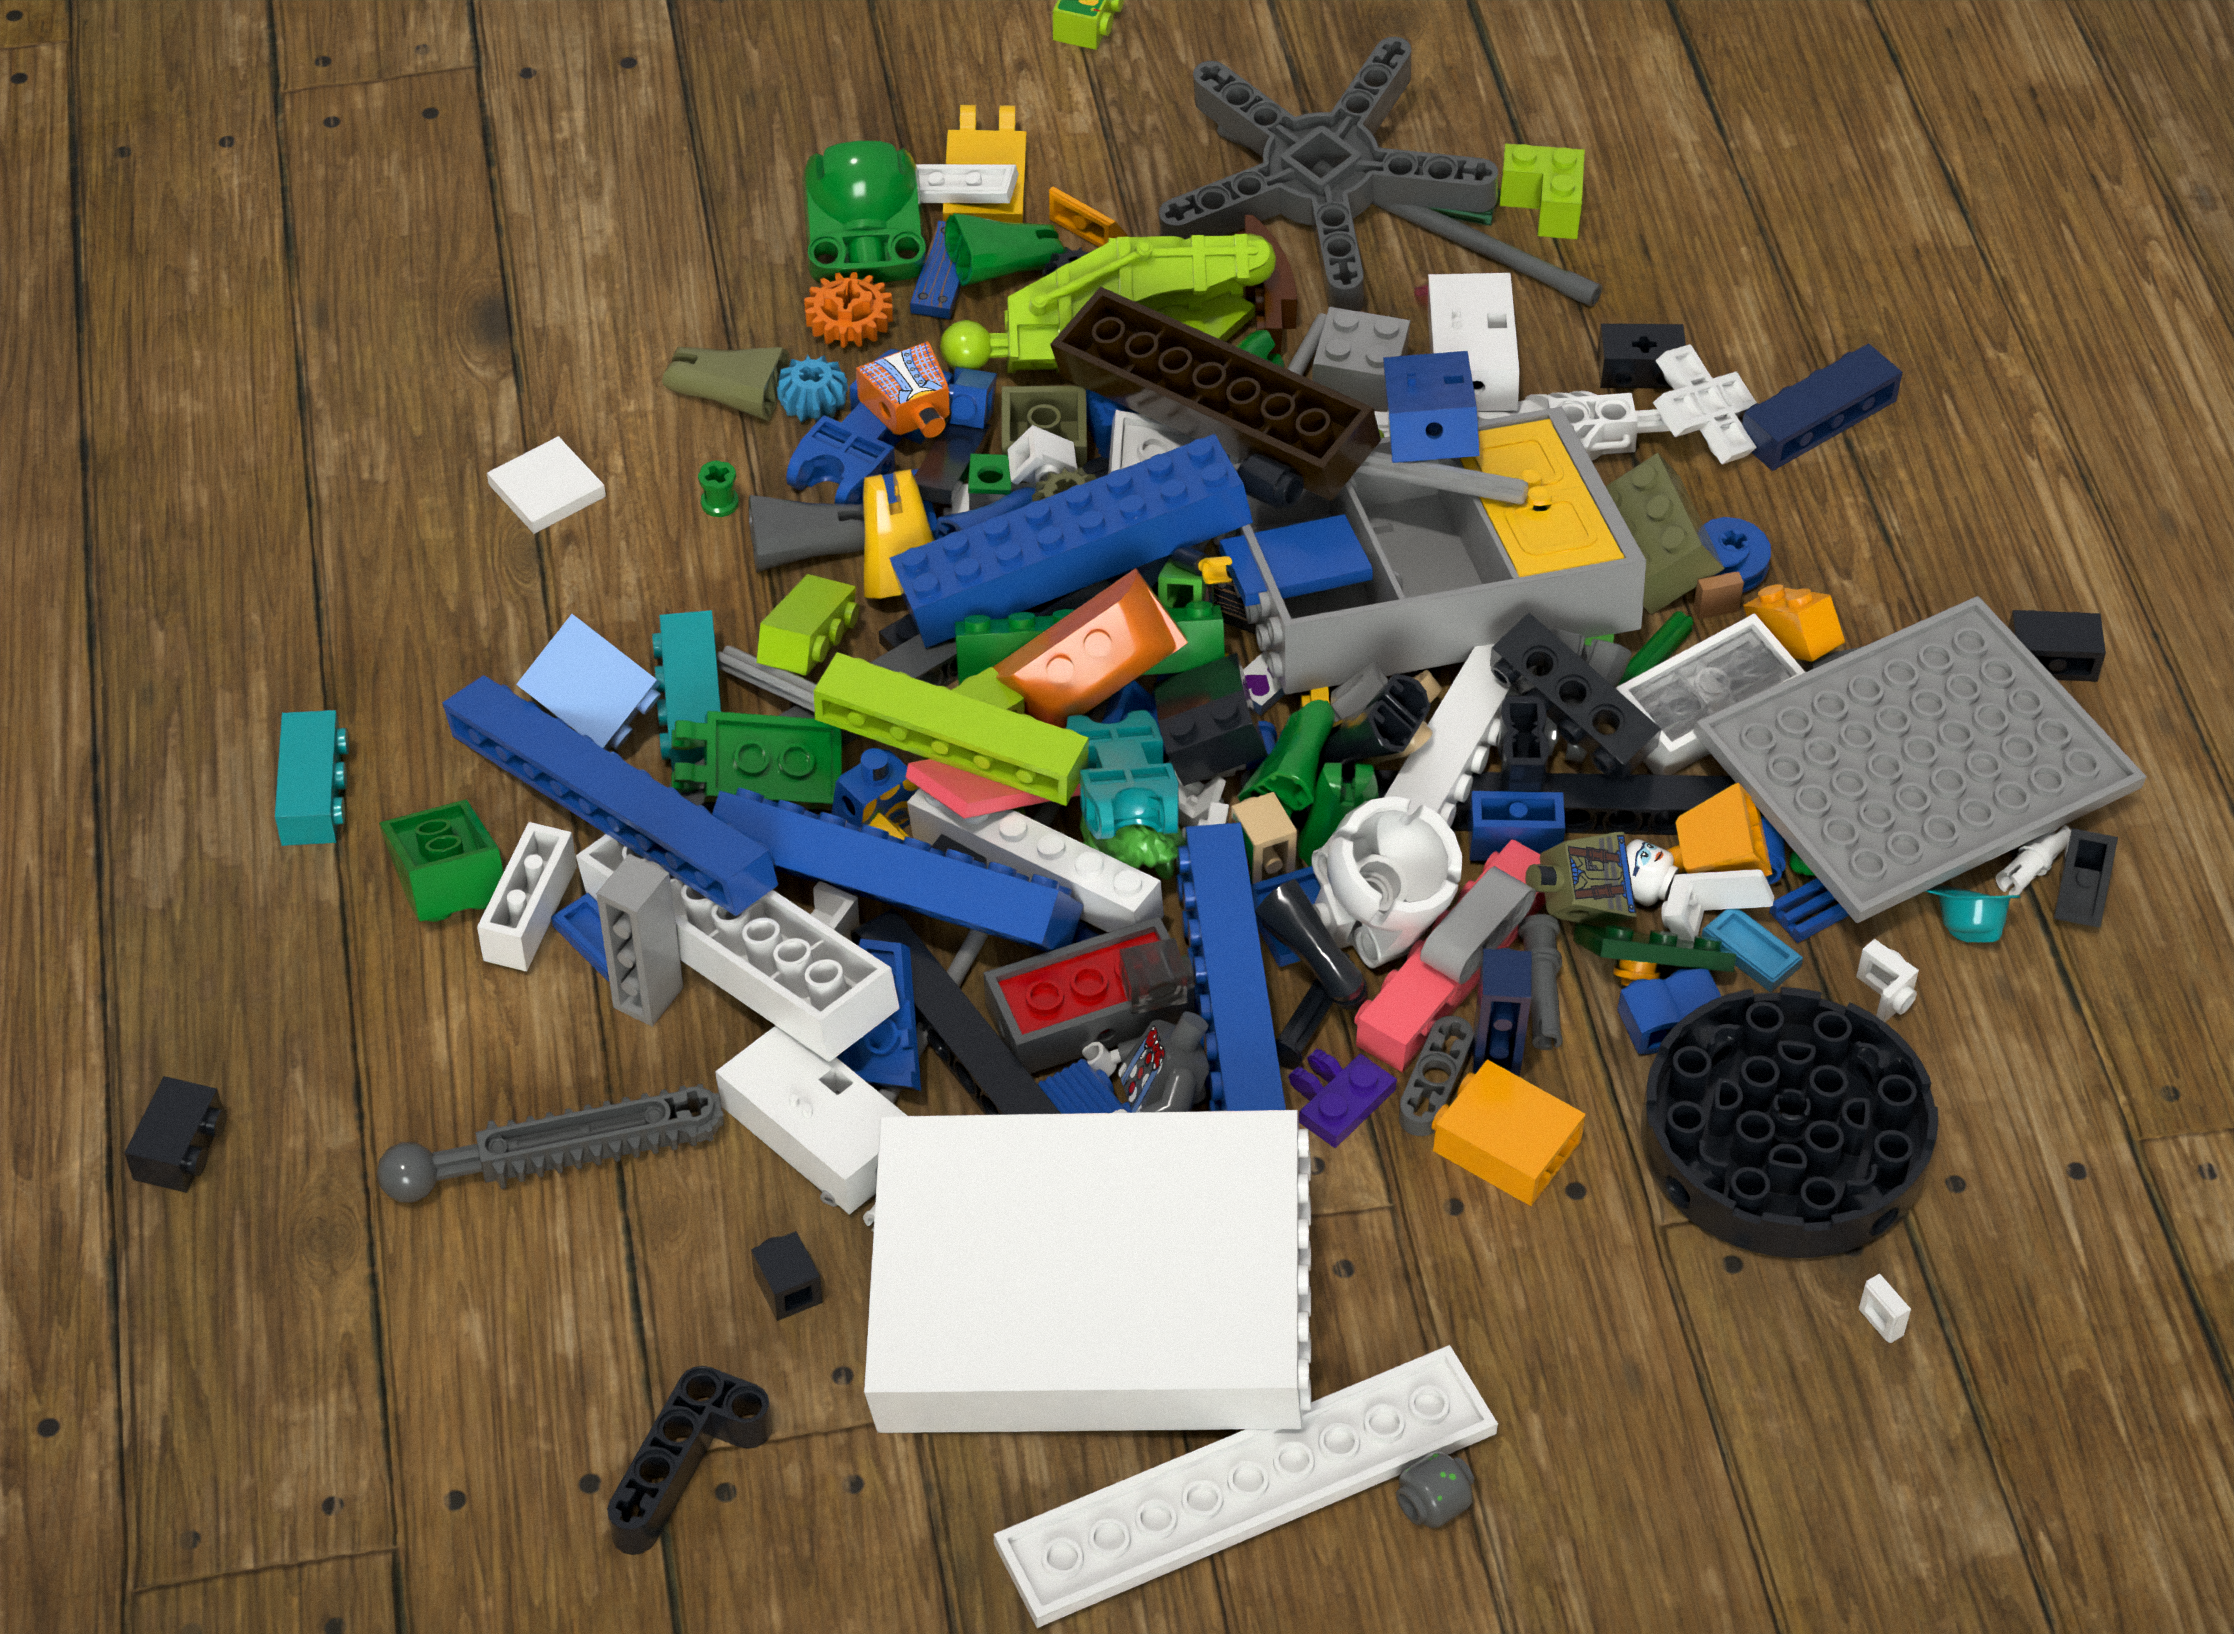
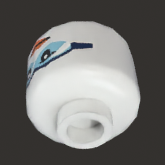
[1626,839,1679,906]

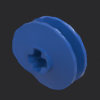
[1704,517,1771,593]

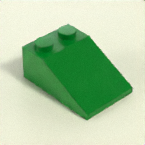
[379,799,504,922]

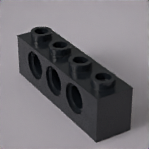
[1490,613,1662,782]

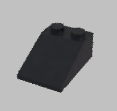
[1154,653,1268,786]

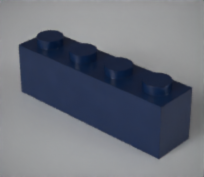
[1742,343,1903,471]

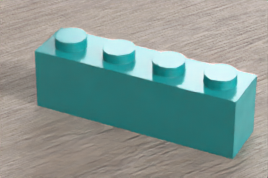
[652,610,721,772]

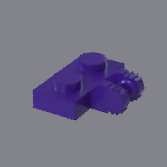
[1288,1048,1397,1148]

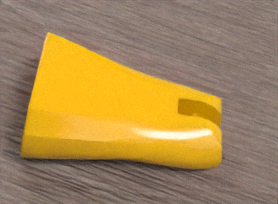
[863,469,935,599]

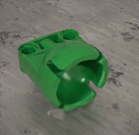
[802,141,926,283]

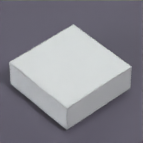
[1859,1273,1911,1343]

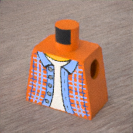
[856,341,950,438]

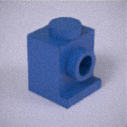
[948,367,997,429]

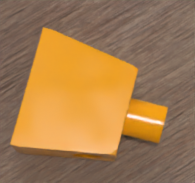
[1667,782,1772,877]

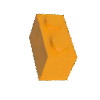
[1743,584,1845,662]

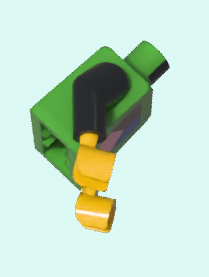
[1158,547,1232,657]

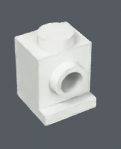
[1007,425,1078,486]

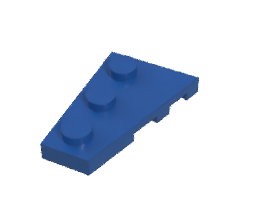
[836,939,921,1091]

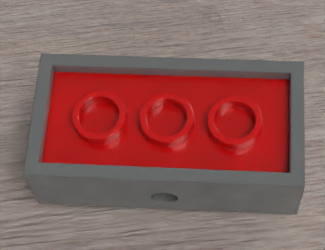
[983,916,1195,1074]

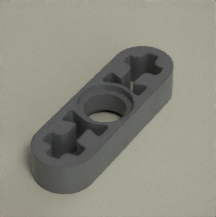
[1399,1016,1474,1136]

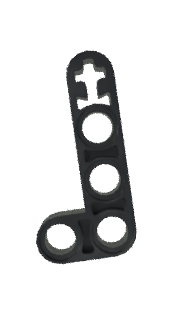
[607,1366,772,1555]

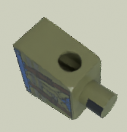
[1525,832,1637,927]

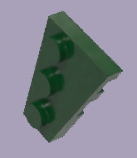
[1573,923,1737,972]

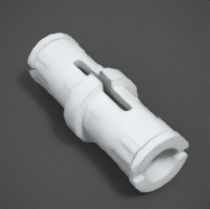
[1996,825,2071,895]

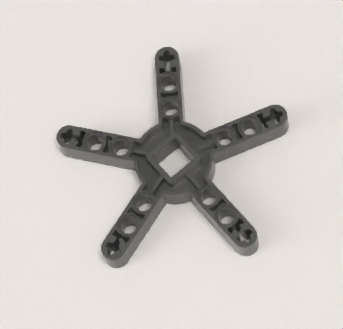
[1158,37,1498,312]

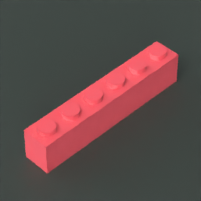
[1354,839,1546,1073]

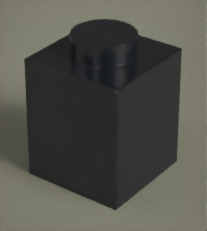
[751,1231,823,1321]

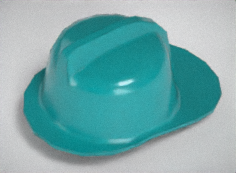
[1925,885,2020,942]

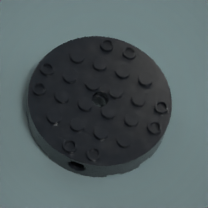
[1641,987,1938,1258]

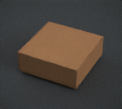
[1693,571,1744,619]

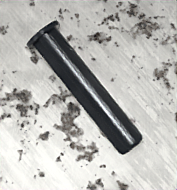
[1275,952,1355,1069]

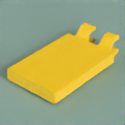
[943,105,1027,223]

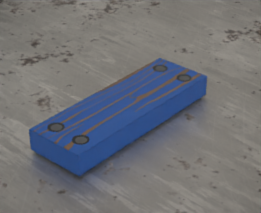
[910,221,961,319]

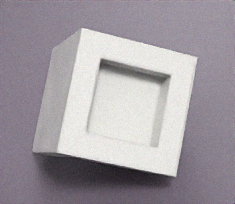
[811,881,860,941]

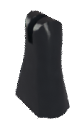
[1318,673,1431,771]
[1255,879,1368,1010]

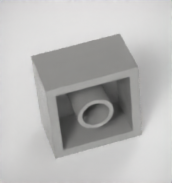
[1312,307,1410,412]

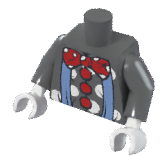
[1082,1012,1209,1113]

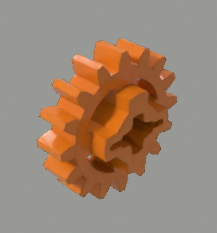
[804,272,893,348]

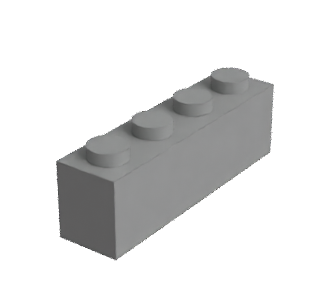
[596,854,684,1027]

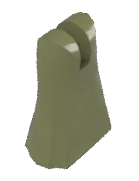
[662,347,790,421]

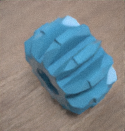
[777,354,848,423]

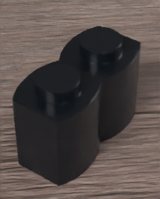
[1497,696,1549,792]

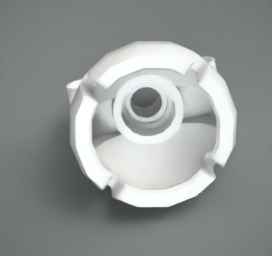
[1312,796,1462,968]

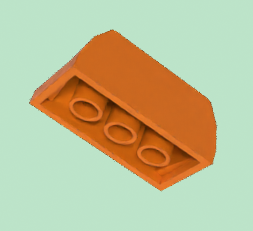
[993,568,1188,729]

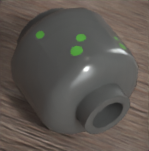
[1396,1451,1474,1528]

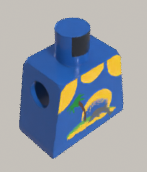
[832,748,919,829]

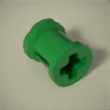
[698,460,739,517]

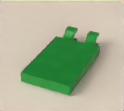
[671,711,842,810]

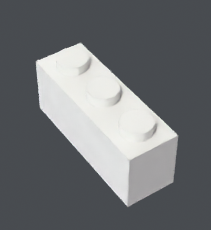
[477,822,577,971]

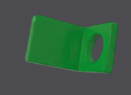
[968,454,1012,495]

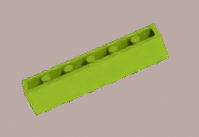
[813,652,1089,806]

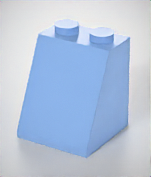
[516,614,661,751]

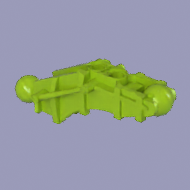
[940,233,1276,373]

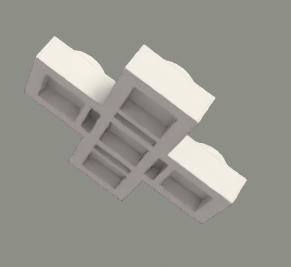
[1653,344,1757,464]

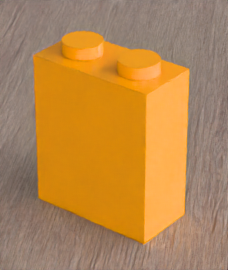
[1431,1059,1586,1206]

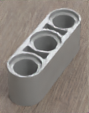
[1420,866,1536,985]

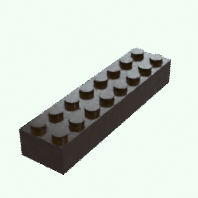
[1050,286,1381,501]

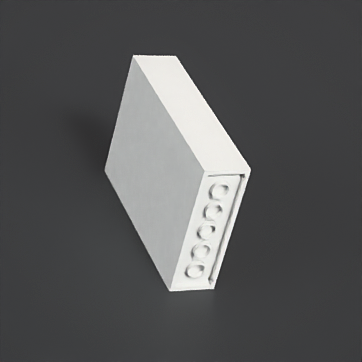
[864,1110,1311,1433]

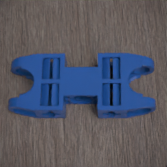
[786,349,954,505]

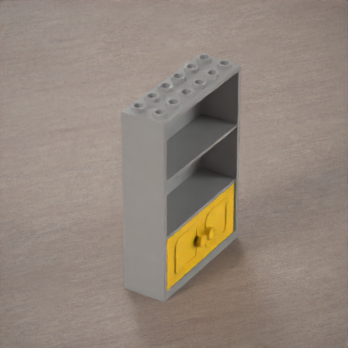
[1213,406,1646,695]

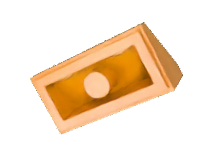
[1049,186,1128,247]

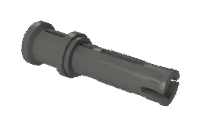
[1518,914,1563,1050]

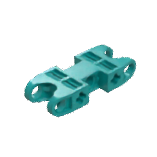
[1066,710,1179,840]

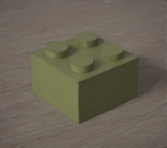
[1002,386,1087,482]

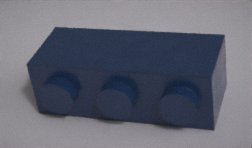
[1472,948,1532,1077]

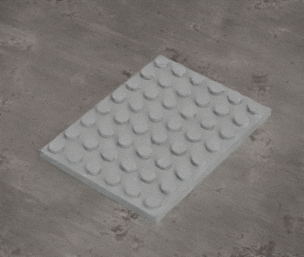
[1693,596,2147,923]

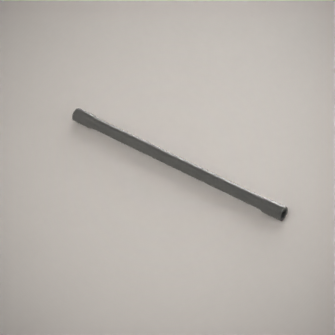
[1217,125,1602,307]

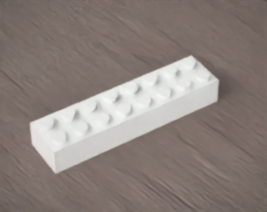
[576,834,900,1062]

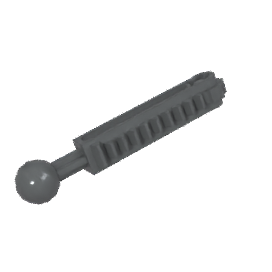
[377,1084,724,1203]

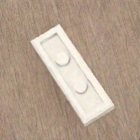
[916,164,1019,203]

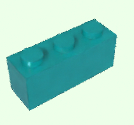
[275,710,349,846]

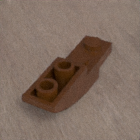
[1236,215,1297,355]

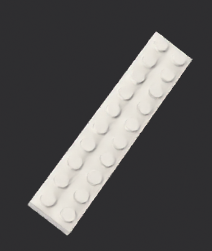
[994,1345,1498,1628]

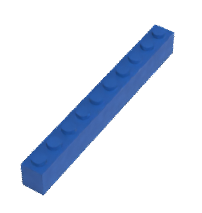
[442,675,778,916]

